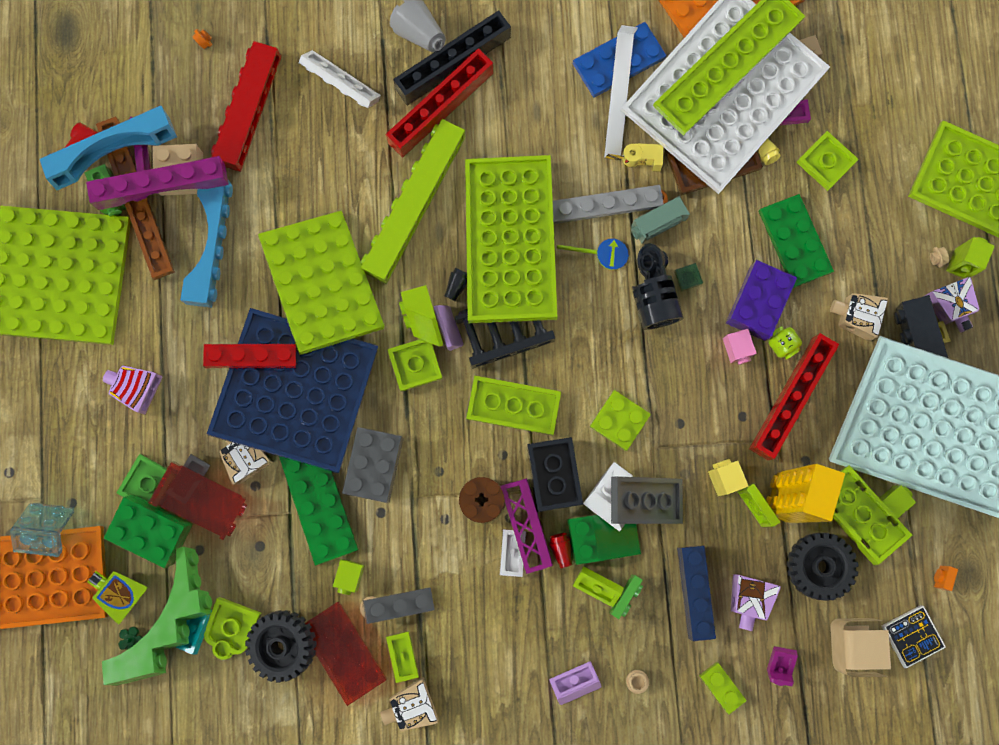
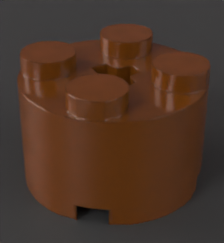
[459,477,504,523]

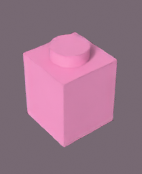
[723,329,757,365]

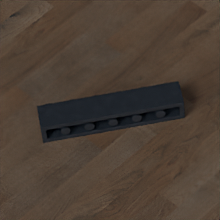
[393,10,511,106]

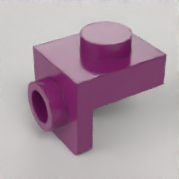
[767,646,798,686]

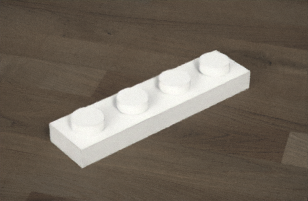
[299,50,381,108]

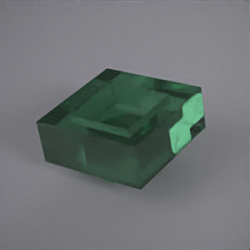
[674,263,703,292]

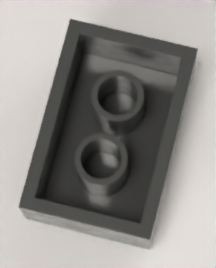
[342,427,404,504]

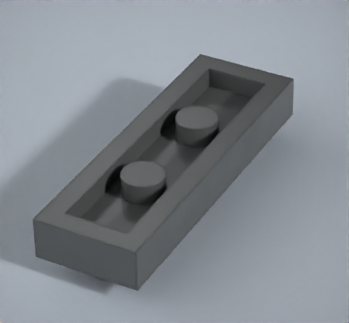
[363,587,434,624]

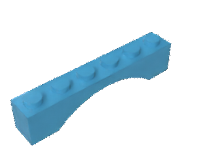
[39,106,177,190]
[180,180,233,308]

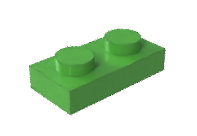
[609,574,643,619]

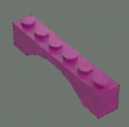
[86,156,229,210]

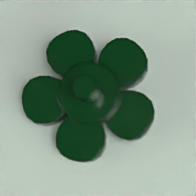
[118,627,143,650]

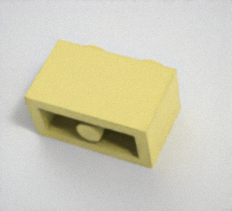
[708,459,749,496]

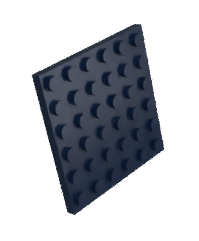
[207,308,378,473]

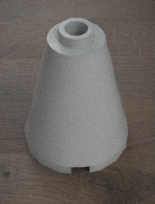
[390,0,446,52]

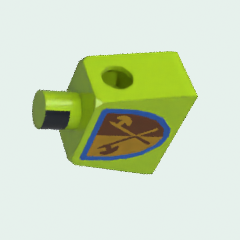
[87,571,148,624]

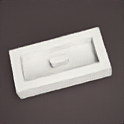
[500,530,526,577]

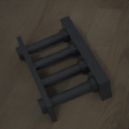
[455,309,555,369]

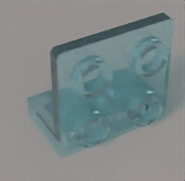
[10,503,74,557]

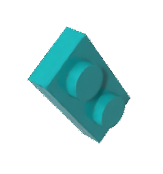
[176,609,212,655]

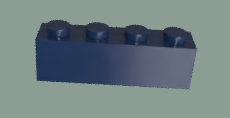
[677,546,716,641]

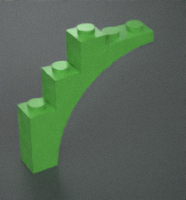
[102,547,212,686]

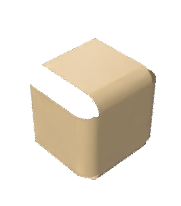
[830,618,891,677]

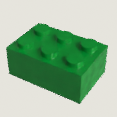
[104,495,193,568]

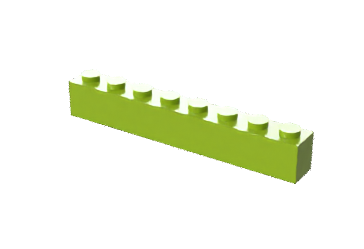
[361,119,466,284]

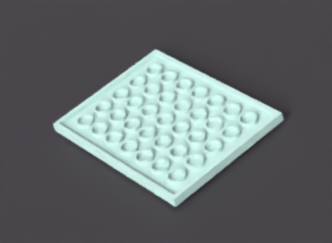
[829,336,999,518]

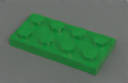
[758,194,834,289]

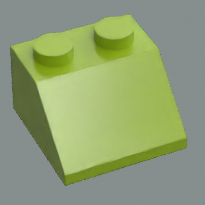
[399,285,443,347]

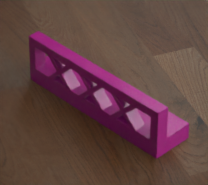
[501,478,553,574]

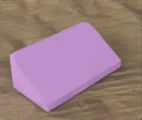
[433,305,463,351]
[549,661,602,705]

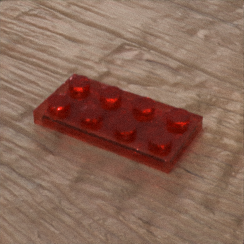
[305,601,387,706]

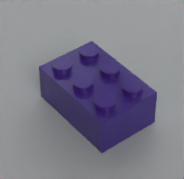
[726,260,797,341]

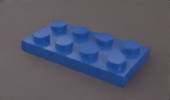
[572,22,667,98]

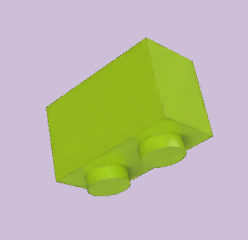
[946,237,995,279]

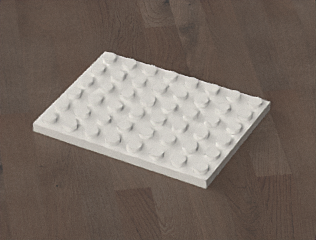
[621,0,830,194]

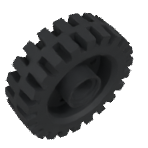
[787,533,859,601]
[245,610,317,683]

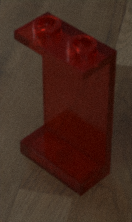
[148,461,247,540]

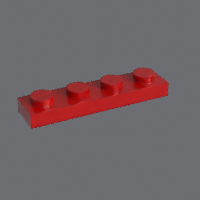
[203,344,296,368]

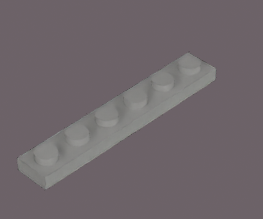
[553,185,663,224]

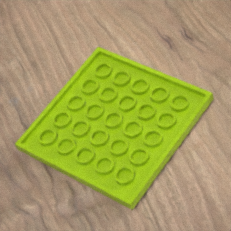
[0,206,131,345]

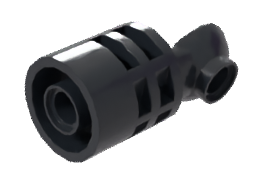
[632,243,684,330]

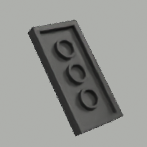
[611,476,683,524]

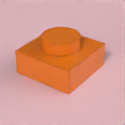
[934,566,958,591]

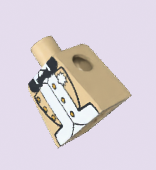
[830,293,888,341]
[220,441,274,485]
[380,677,439,731]

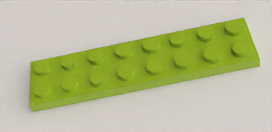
[653,0,806,136]

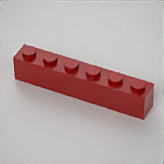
[211,41,281,172]
[385,48,493,158]
[749,333,839,461]

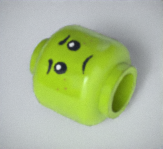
[769,326,802,360]

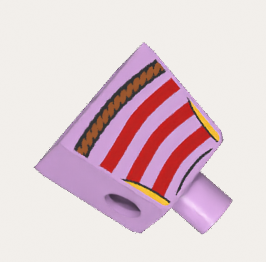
[103,366,162,415]

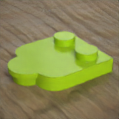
[204,597,261,660]

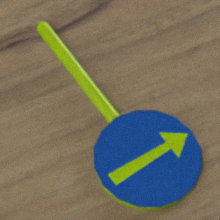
[557,239,629,270]

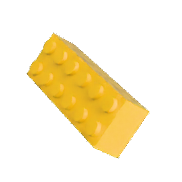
[766,464,845,523]

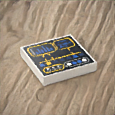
[882,605,946,668]

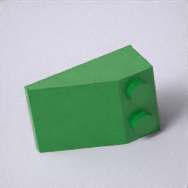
[567,515,641,565]

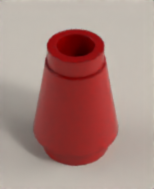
[549,533,573,568]

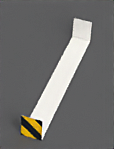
[604,25,638,160]

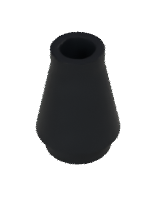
[444,268,467,302]

